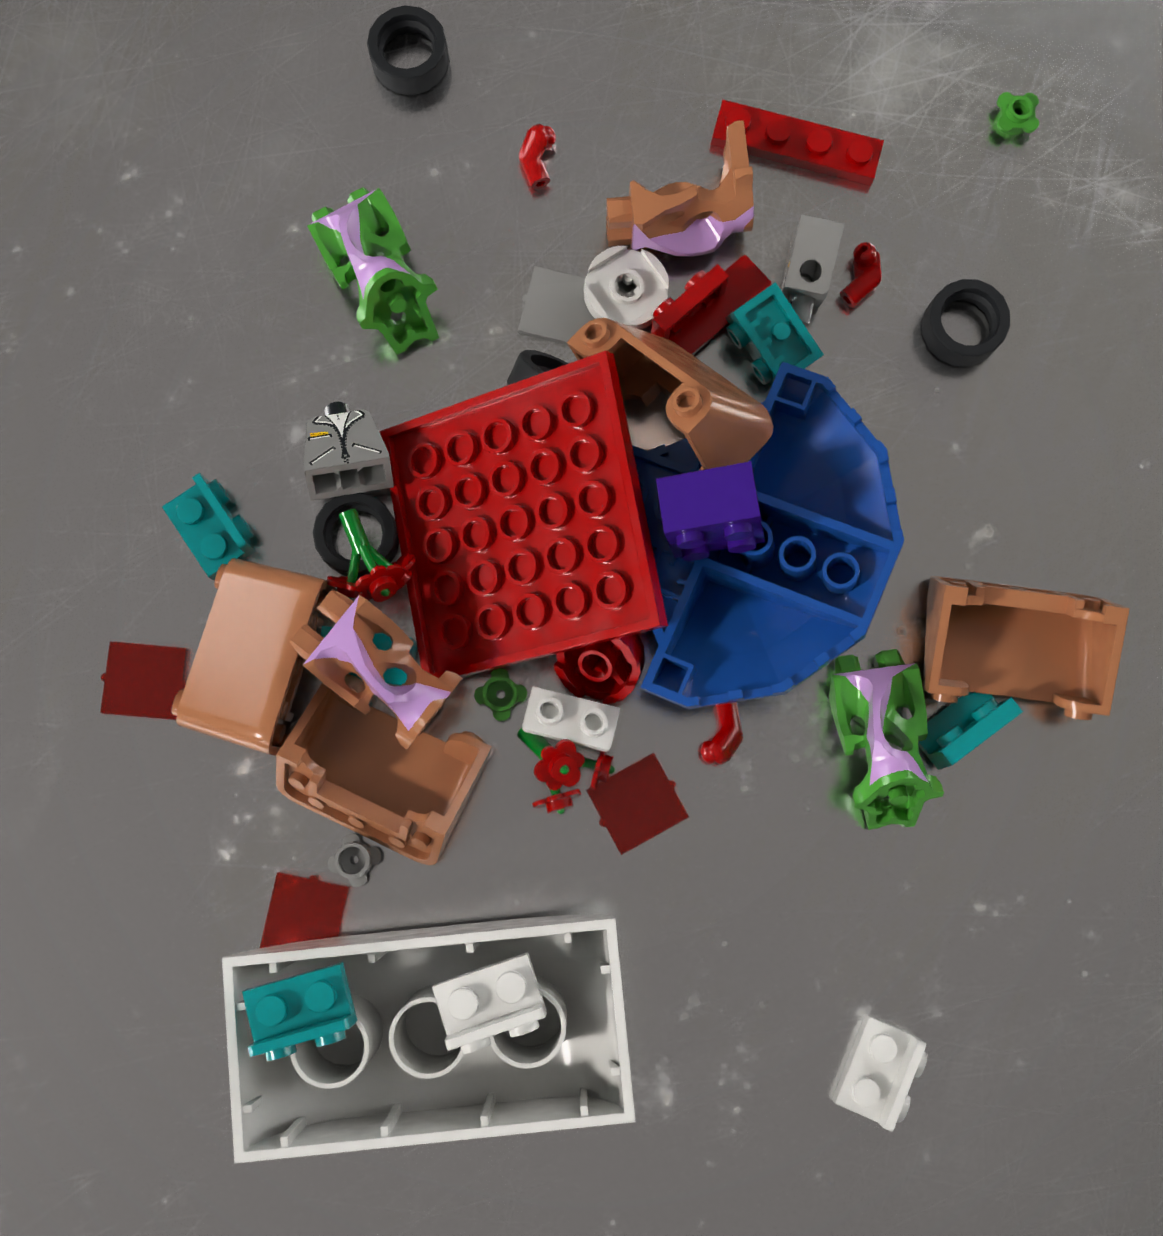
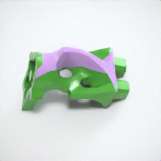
[307,187,439,355]
[829,649,944,830]

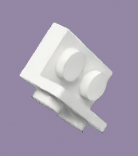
[522,686,620,752]
[432,952,546,1054]
[832,1014,927,1132]

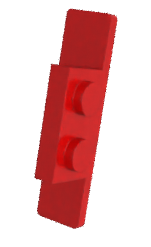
[651,255,772,355]

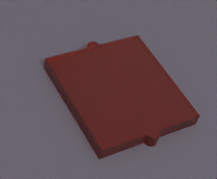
[100,641,188,720]
[586,753,689,855]
[260,872,350,948]

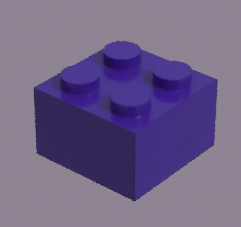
[656,461,765,561]

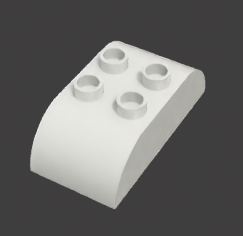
[222,915,636,1164]

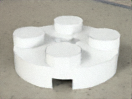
[584,246,669,330]

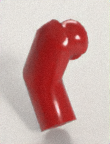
[519,124,556,189]
[840,242,882,308]
[700,702,743,765]

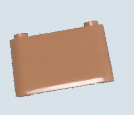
[567,318,774,471]
[172,558,337,756]
[923,576,1130,720]
[276,674,492,865]

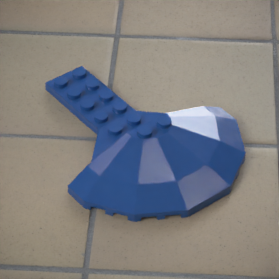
[632,362,904,709]

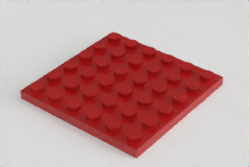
[380,350,668,678]

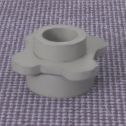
[327,833,381,887]

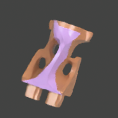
[606,120,754,256]
[289,589,463,750]

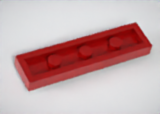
[711,100,884,186]

